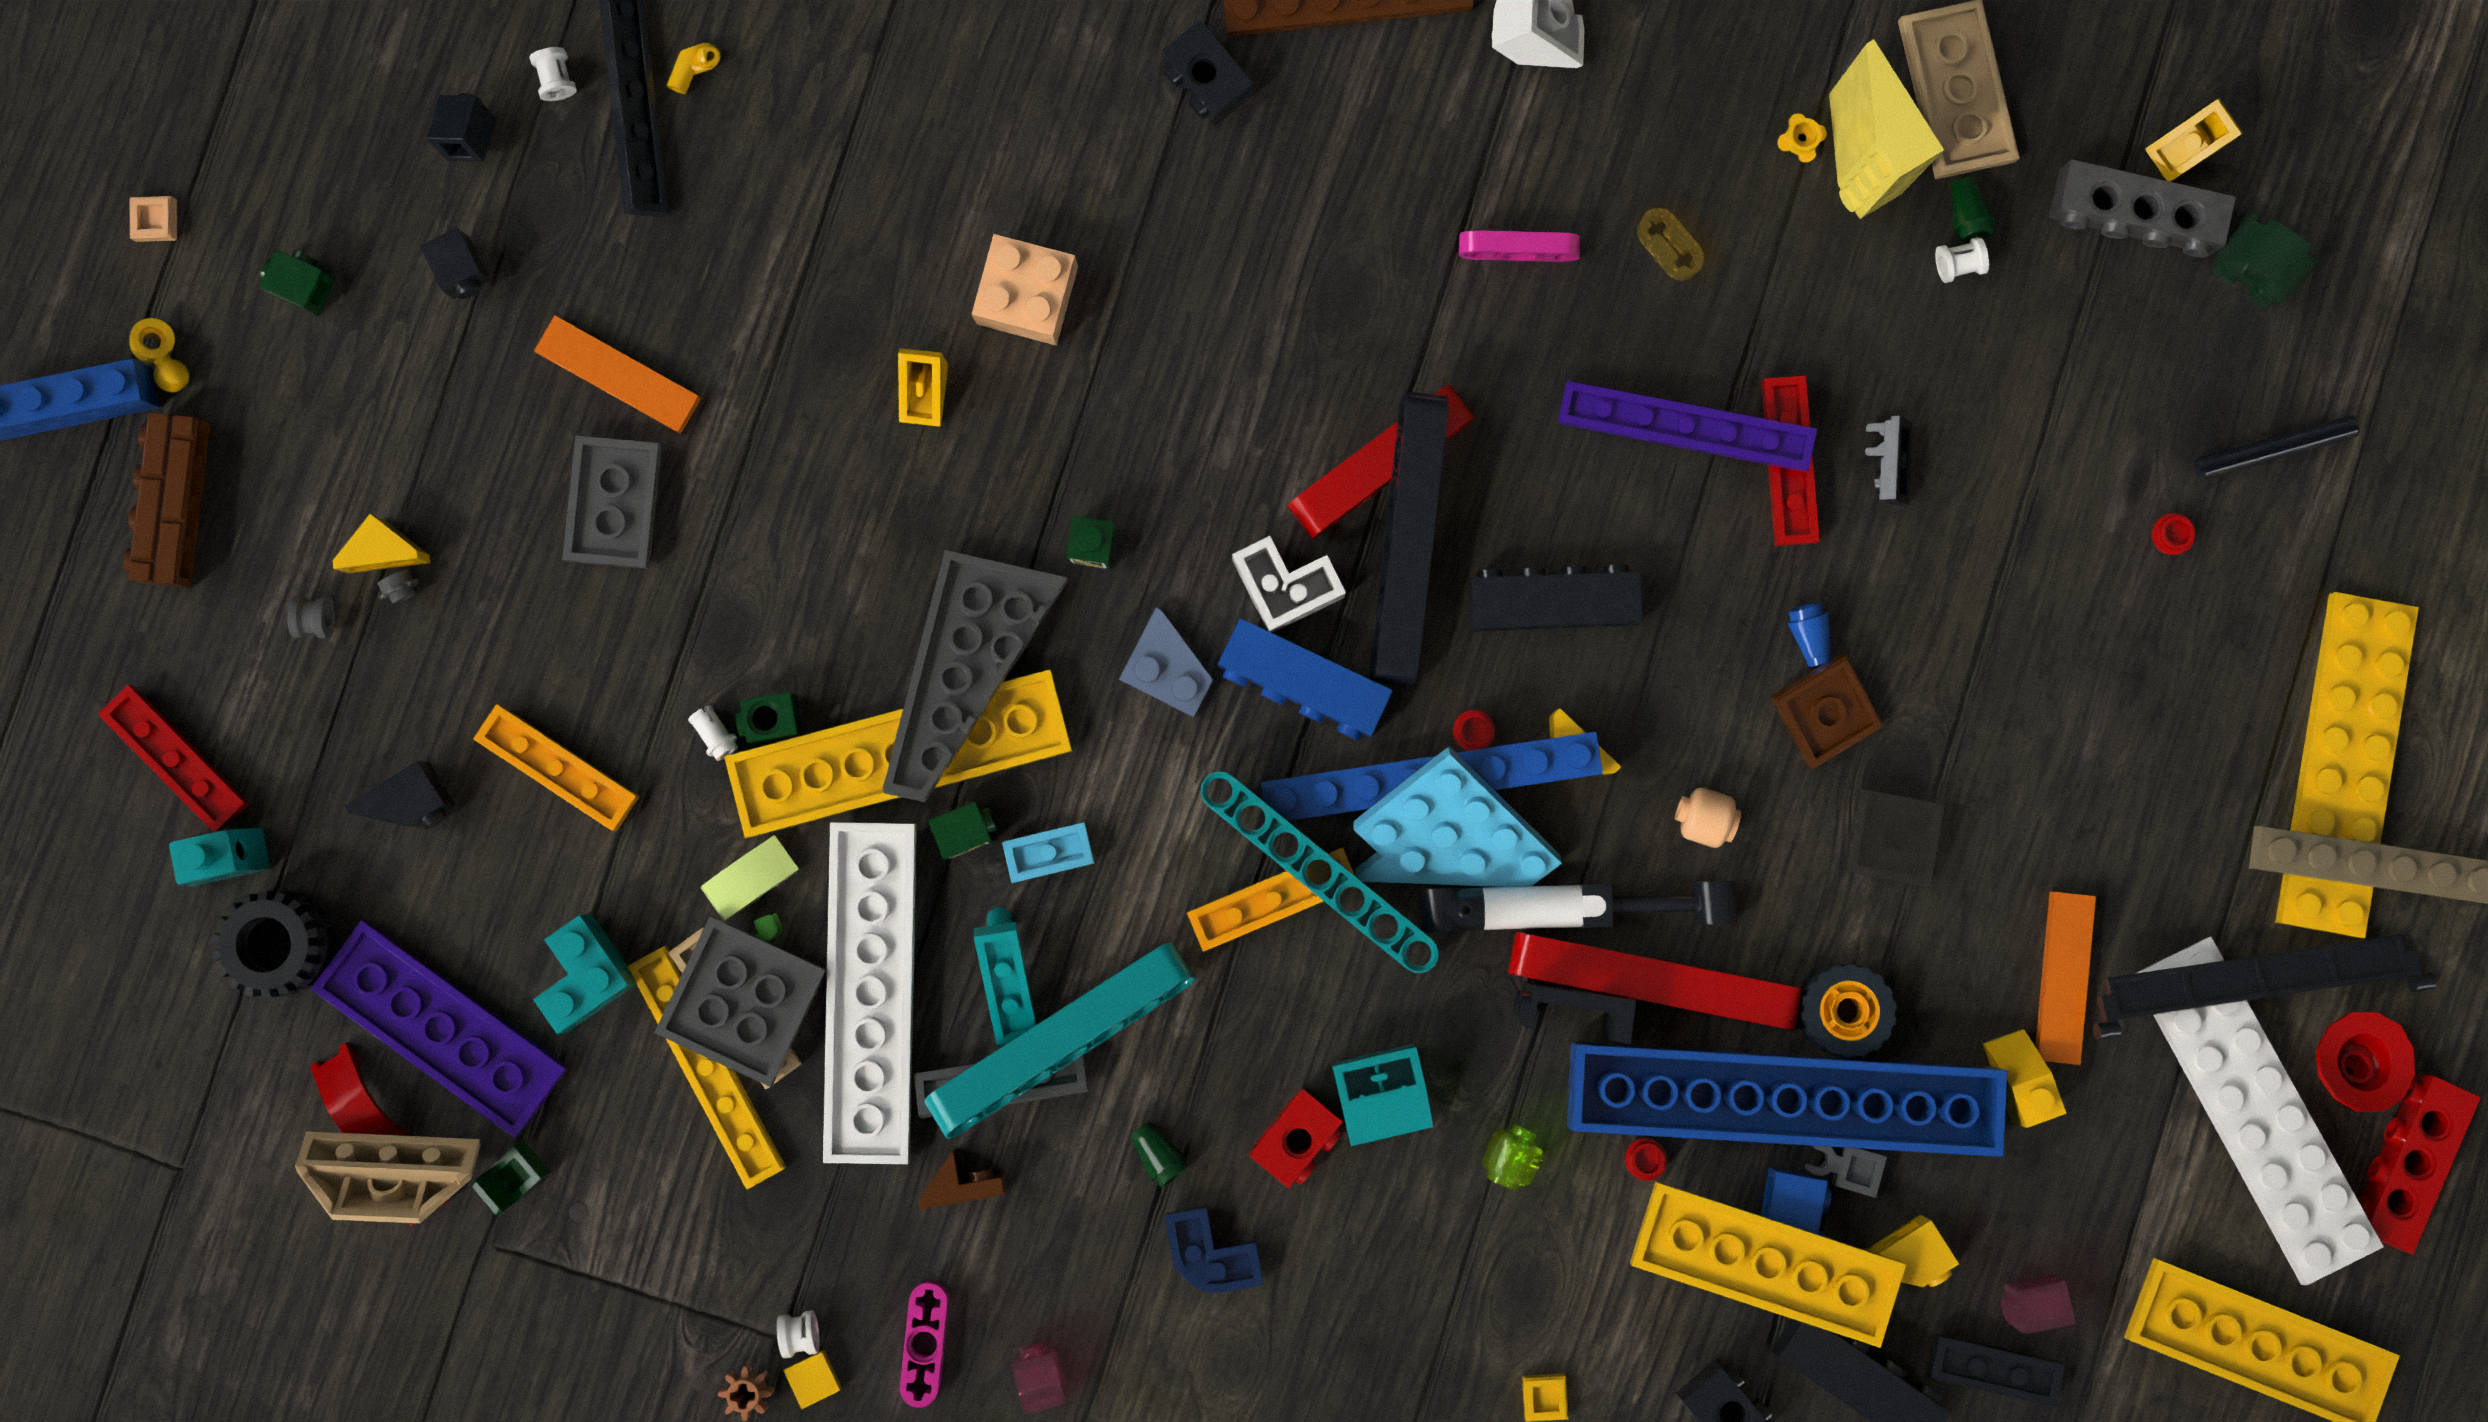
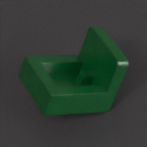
[471,1140,550,1215]

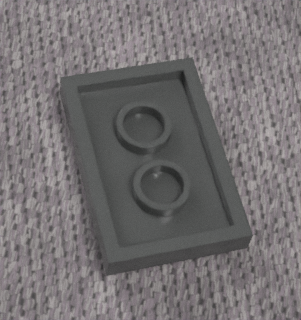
[562,435,662,569]

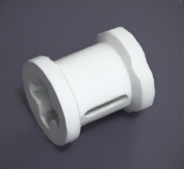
[529,47,577,101]
[1935,237,1989,283]

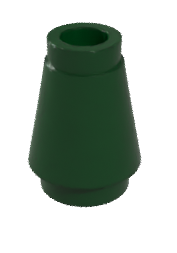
[1951,177,1996,243]
[1130,1122,1188,1188]

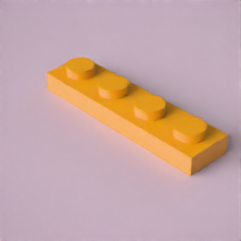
[473,704,640,831]
[1187,847,1356,952]

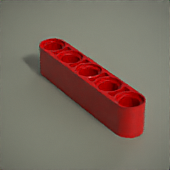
[1287,384,1476,539]

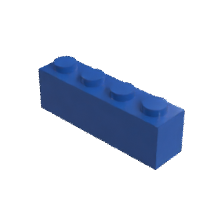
[0,358,160,441]
[1218,618,1393,741]

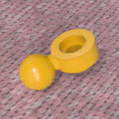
[129,318,189,393]

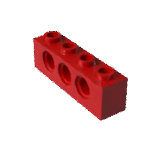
[2357,1073,2481,1254]

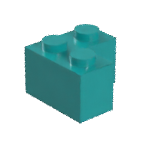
[533,914,637,1034]

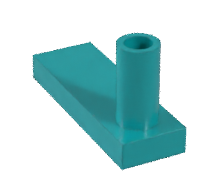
[974,907,1037,1046]

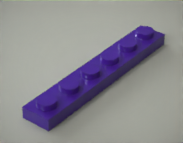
[1558,381,1817,472]

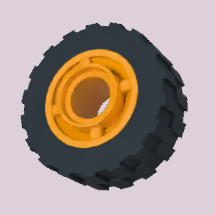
[1798,964,1897,1058]

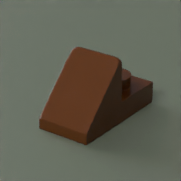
[918,1147,1008,1210]

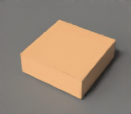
[130,196,177,242]

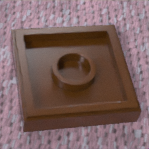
[1770,653,1884,770]

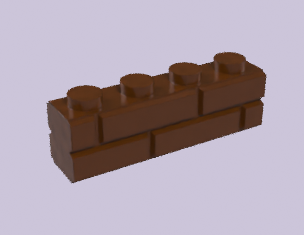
[123,413,211,588]

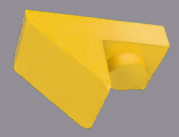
[2145,99,2243,182]

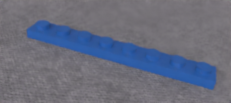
[1261,732,1603,821]

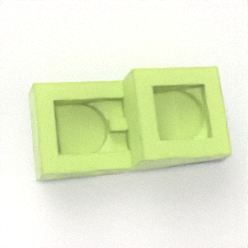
[701,835,799,922]

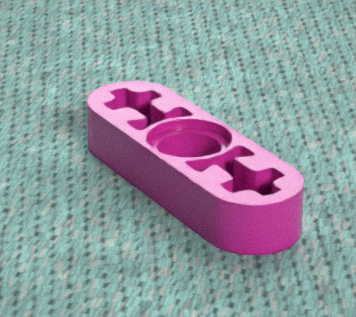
[1459,230,1580,262]
[900,1280,950,1408]

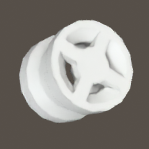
[777,1310,820,1359]

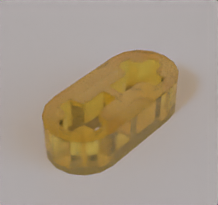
[1637,208,1704,281]

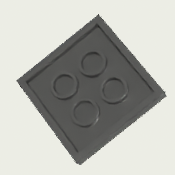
[654,916,827,1087]

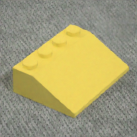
[1829,39,1944,219]

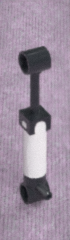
[1419,881,1737,932]

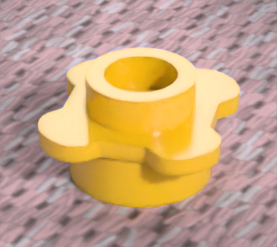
[1777,114,1827,163]

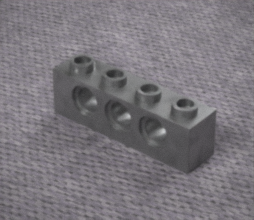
[2049,159,2236,257]

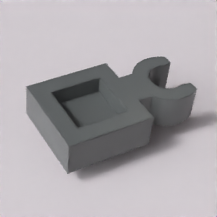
[1805,1145,1887,1198]

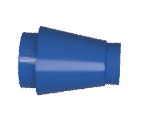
[1787,602,1832,667]

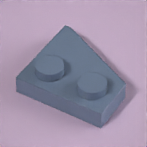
[1119,608,1213,718]

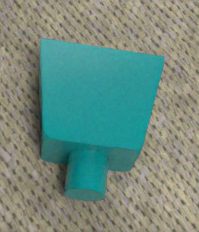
[169,828,271,887]

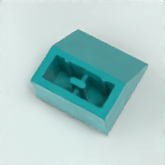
[1331,1044,1433,1146]

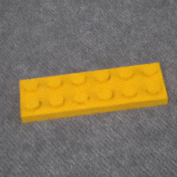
[1630,1181,1906,1348]
[2124,1258,2400,1422]

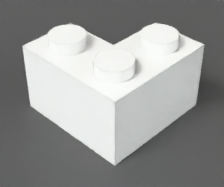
[1232,536,1346,633]

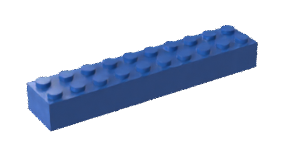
[1567,1041,2007,1157]

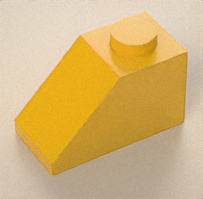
[1983,1029,2067,1128]
[1866,1215,1959,1287]

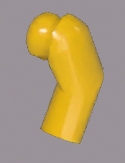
[666,43,721,94]

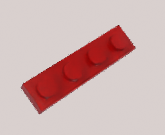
[1761,376,1820,547]
[98,685,251,833]

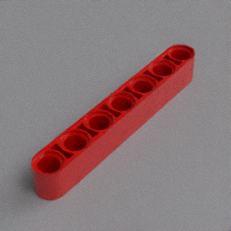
[1508,932,1802,1030]

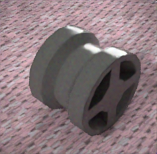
[287,596,335,639]

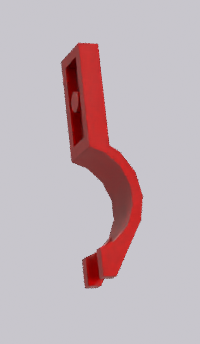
[310,1042,451,1226]

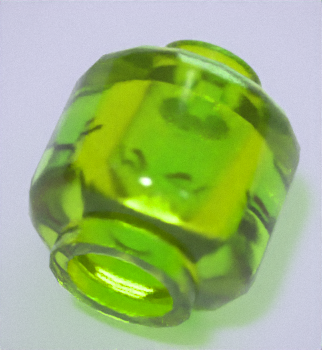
[1482,1124,1544,1191]

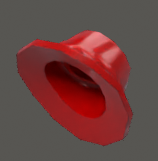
[2316,1012,2415,1112]

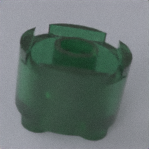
[2213,213,2319,309]

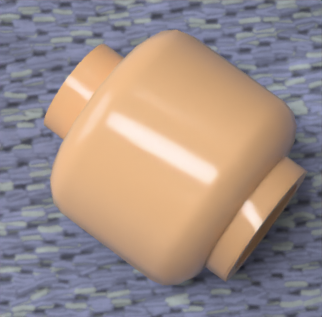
[1675,787,1741,848]

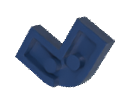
[1165,1206,1263,1293]

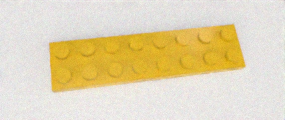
[2275,592,2419,938]
[724,670,1073,838]

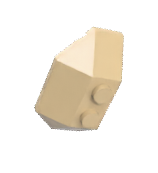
[295,1131,481,1223]

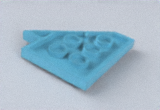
[1353,746,1562,887]

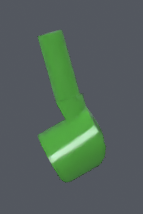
[753,913,783,941]

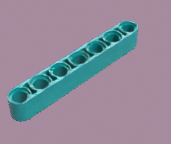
[1200,771,1438,973]
[924,942,1196,1139]

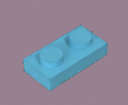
[1002,822,1095,883]

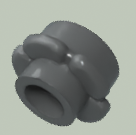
[377,569,419,604]

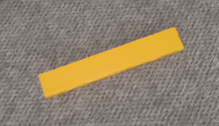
[627,946,787,1189]

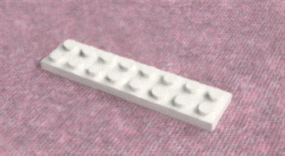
[823,822,917,1164]
[2134,937,2383,1285]

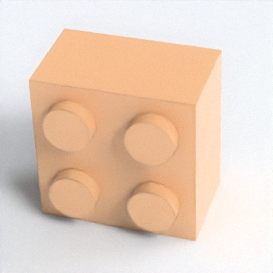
[972,234,1078,346]

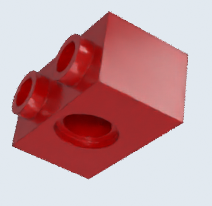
[1249,1086,1343,1189]

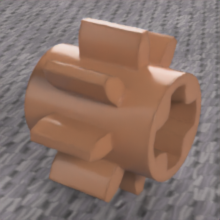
[718,1364,775,1421]

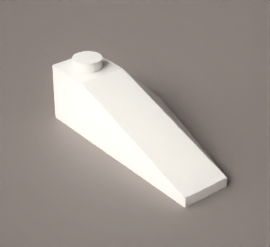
[1492,0,1584,68]

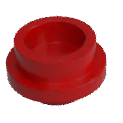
[2151,513,2195,555]
[1453,710,1495,751]
[1624,1137,1668,1181]

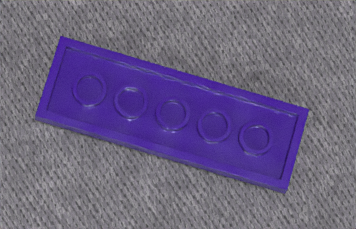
[311,920,569,1138]

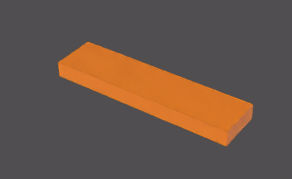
[534,315,701,434]
[2035,892,2096,1065]

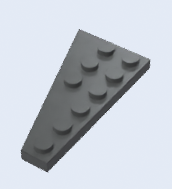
[882,550,1068,802]

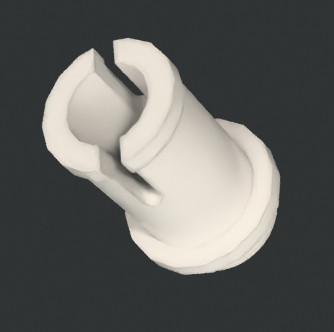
[688,705,738,761]

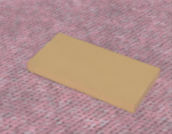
[1898,0,2020,180]

